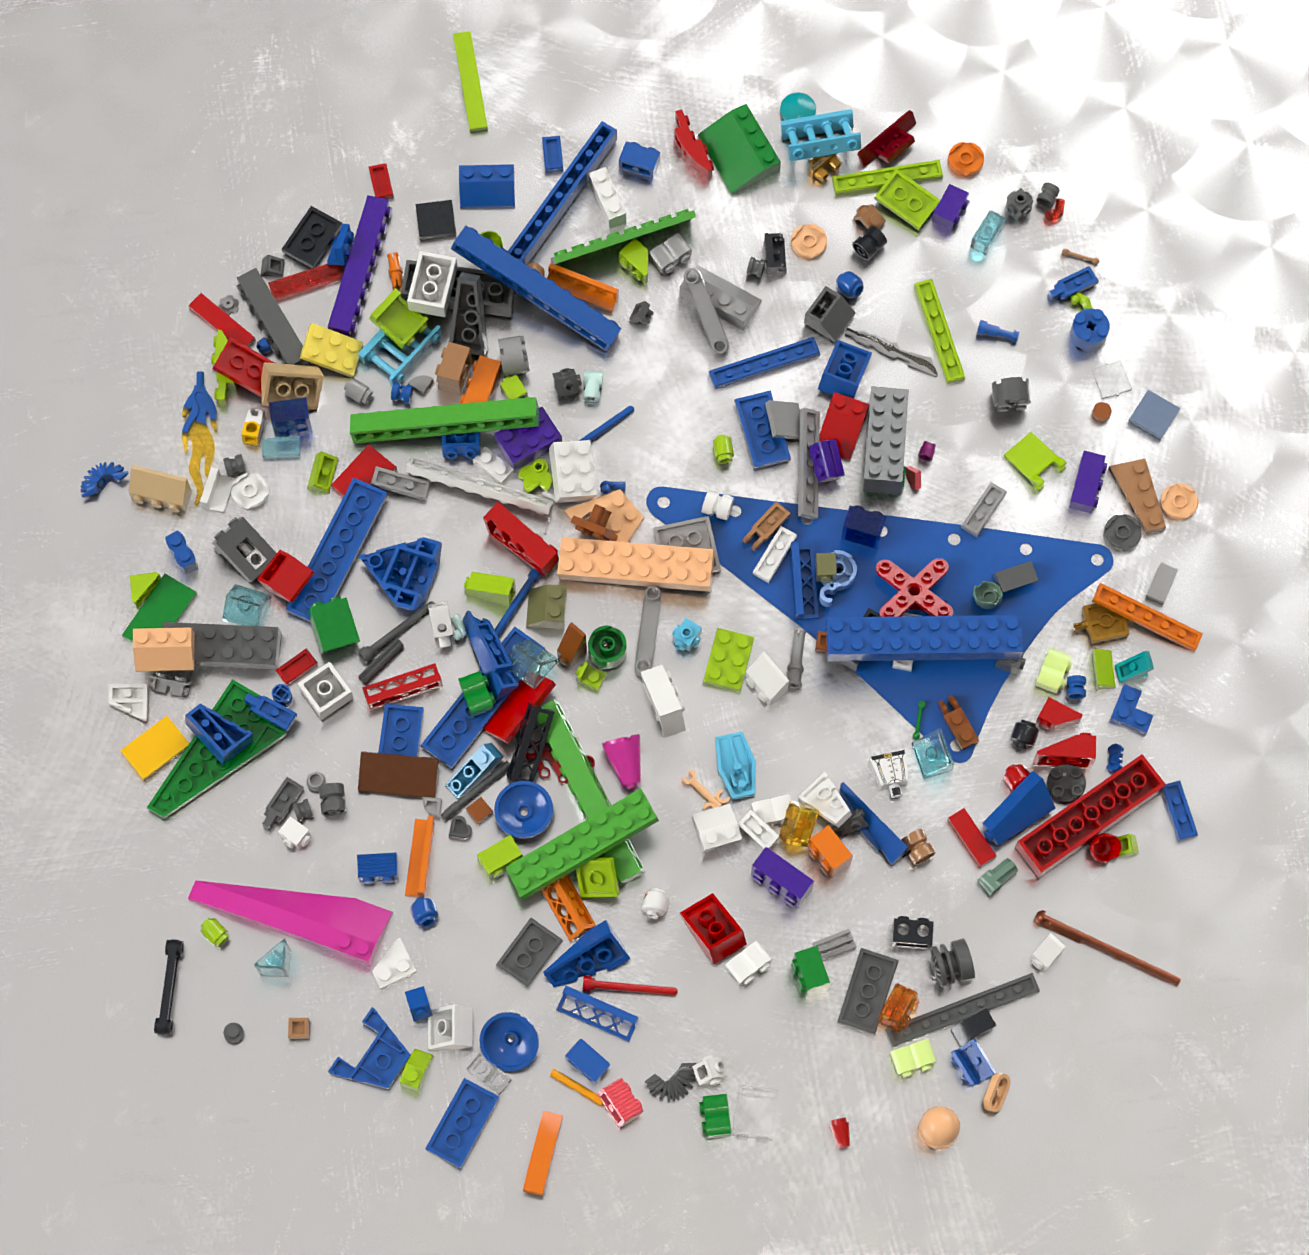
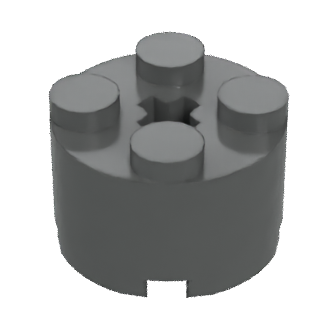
[992,377,1031,412]

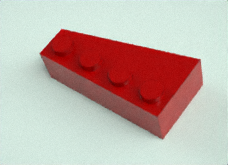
[483,502,559,577]

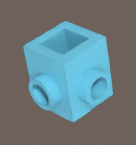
[672,618,702,652]

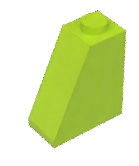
[464,572,516,608]

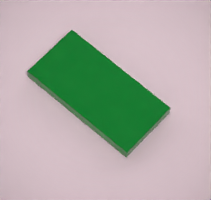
[122,573,197,643]

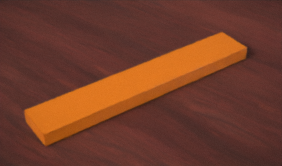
[1092,583,1203,652]

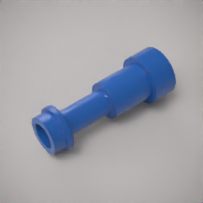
[977,320,1020,343]

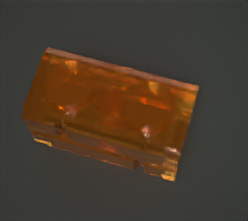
[878,983,920,1033]

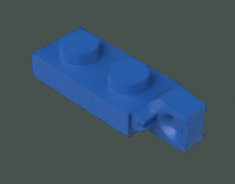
[1047,266,1099,302]
[244,694,297,732]

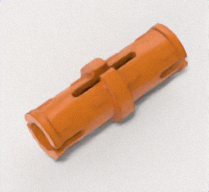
[387,252,403,291]

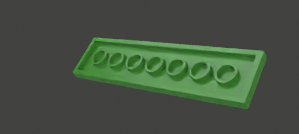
[550,209,696,264]
[505,788,659,900]

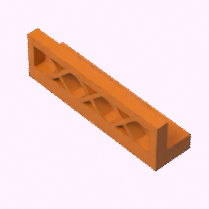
[547,263,619,314]
[405,816,435,898]
[541,874,596,941]

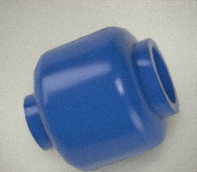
[836,271,864,299]
[410,897,439,927]

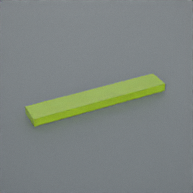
[453,31,488,132]
[832,159,943,196]
[914,279,965,384]

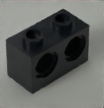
[891,916,934,949]

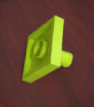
[576,857,620,897]

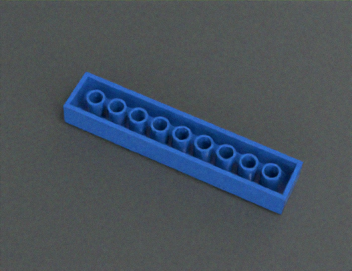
[826,615,1023,661]

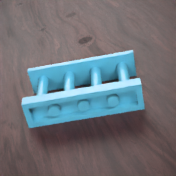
[780,109,861,162]
[358,301,442,386]

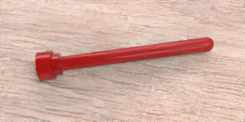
[582,975,678,995]

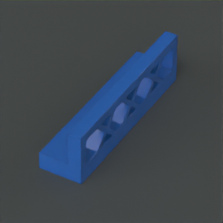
[790,542,819,620]
[556,985,639,1042]

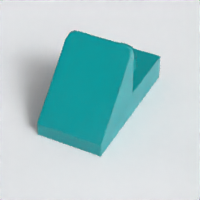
[1115,651,1154,683]

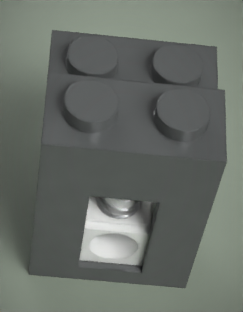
[212,517,277,582]

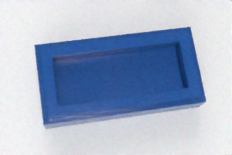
[542,136,564,173]

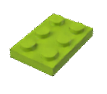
[874,169,940,230]
[703,628,755,692]

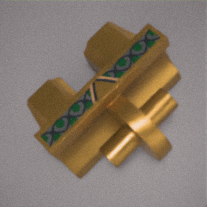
[809,154,842,182]

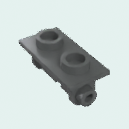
[826,809,869,837]

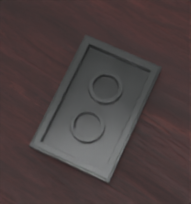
[496,918,563,988]

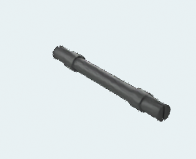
[441,760,510,820]

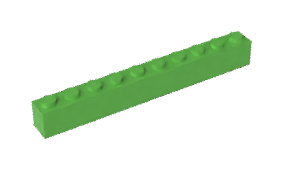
[350,397,539,444]
[537,700,646,883]

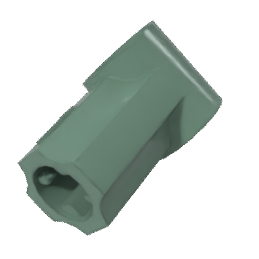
[977,857,1018,896]

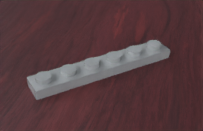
[798,407,820,520]

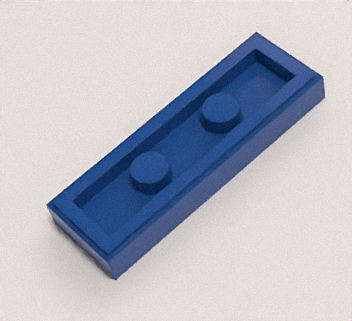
[1162,780,1198,841]

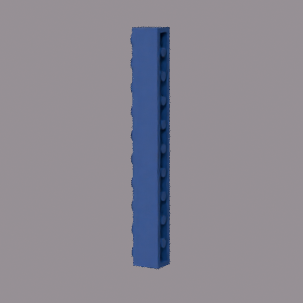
[508,121,617,264]
[451,225,622,352]

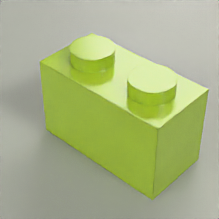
[477,835,523,879]

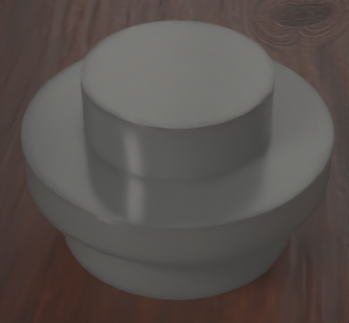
[223,1022,244,1043]

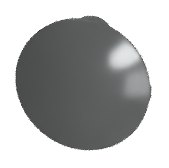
[1047,764,1086,802]

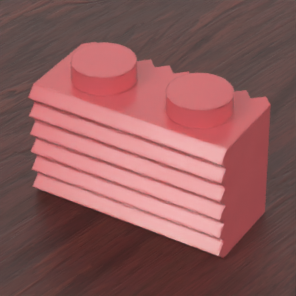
[598,1078,643,1128]

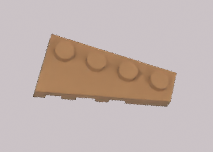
[1108,458,1166,533]

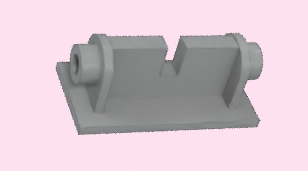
[149,672,191,697]

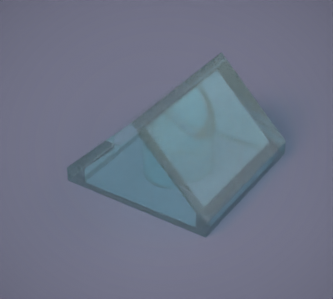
[222,584,271,626]
[509,639,559,689]
[912,728,954,779]
[254,939,291,977]

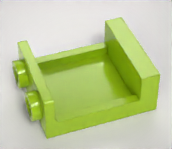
[369,288,429,349]

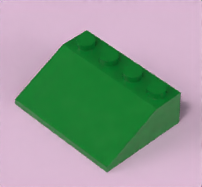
[698,103,781,194]

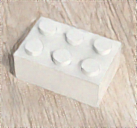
[407,251,458,317]
[549,440,597,503]

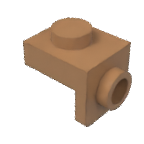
[853,204,886,229]

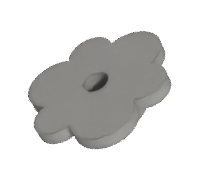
[218,295,239,315]

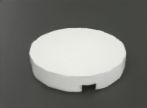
[231,473,269,510]

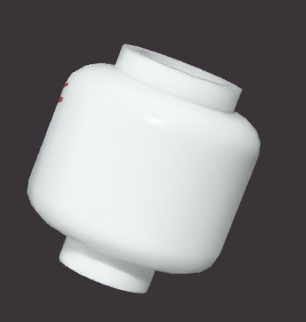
[642,888,669,919]

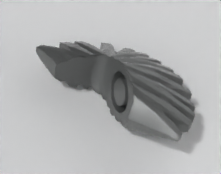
[644,1062,696,1101]

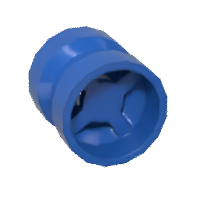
[391,382,413,404]
[1067,675,1086,699]
[272,684,293,707]

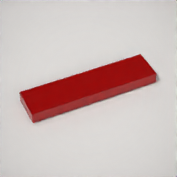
[188,293,256,347]

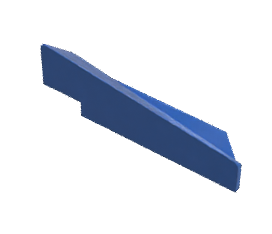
[462,611,519,701]
[840,782,908,865]

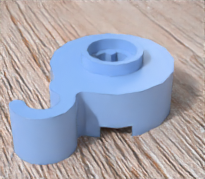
[819,550,857,607]

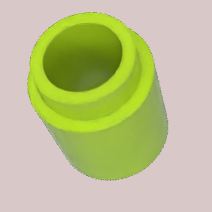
[713,434,734,464]
[200,918,230,947]

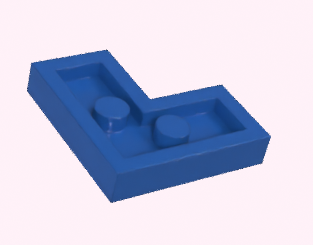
[1110,684,1154,734]

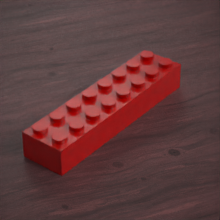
[1015,754,1166,878]

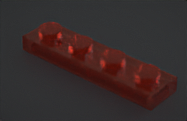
[268,263,343,301]

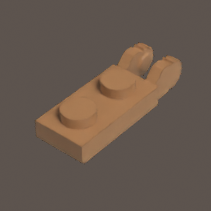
[743,501,791,551]

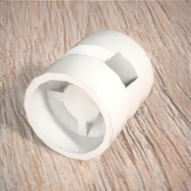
[701,490,734,521]

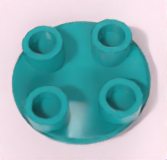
[780,92,816,120]

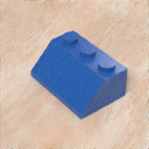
[459,164,515,208]

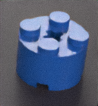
[1070,309,1110,352]

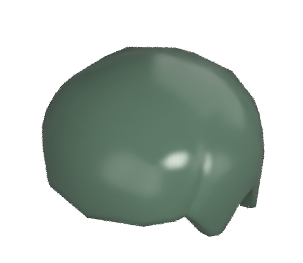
[973,581,1003,609]

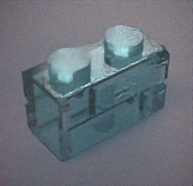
[970,210,1006,255]

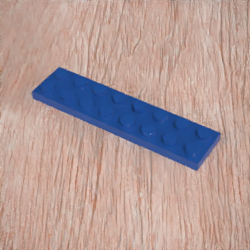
[286,477,388,622]
[421,626,545,769]

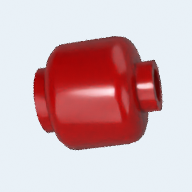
[1004,764,1030,792]

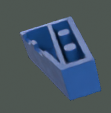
[185,703,253,765]

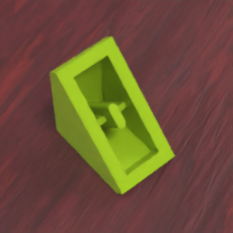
[130,572,161,609]

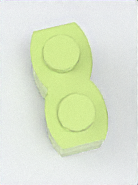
[1035,648,1073,694]
[890,1039,936,1078]

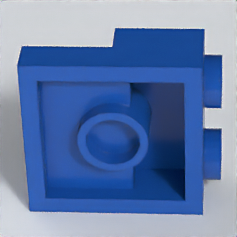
[442,432,481,459]

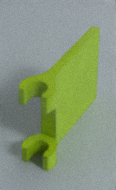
[1004,432,1067,491]

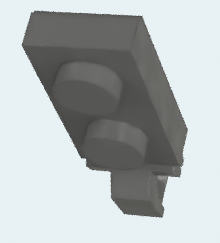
[262,777,304,830]

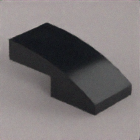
[951,1008,997,1047]

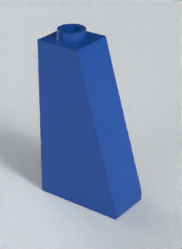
[982,771,1056,845]

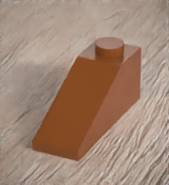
[557,622,587,668]

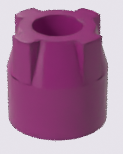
[918,441,936,462]

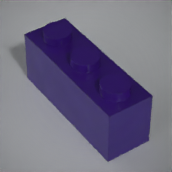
[1069,450,1108,514]

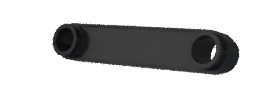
[154,939,184,1035]

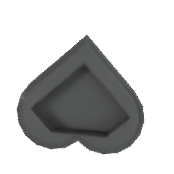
[449,815,473,840]

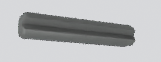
[358,639,404,684]

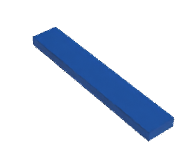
[709,337,820,389]

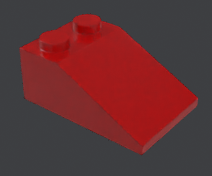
[819,392,870,462]
[1033,732,1096,769]
[680,893,747,964]

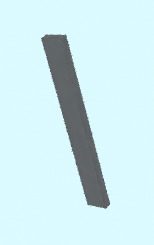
[885,973,1040,1048]

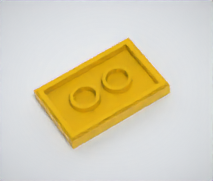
[120,716,189,781]

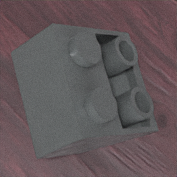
[804,286,856,342]

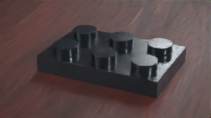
[282,206,342,269]

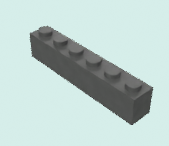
[236,268,311,366]

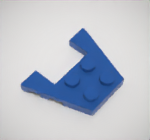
[328,1007,411,1090]

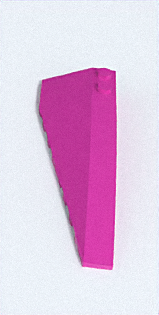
[188,880,393,967]

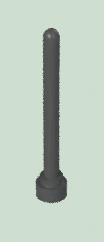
[357,601,435,663]

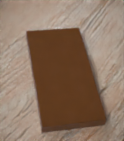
[358,751,439,798]

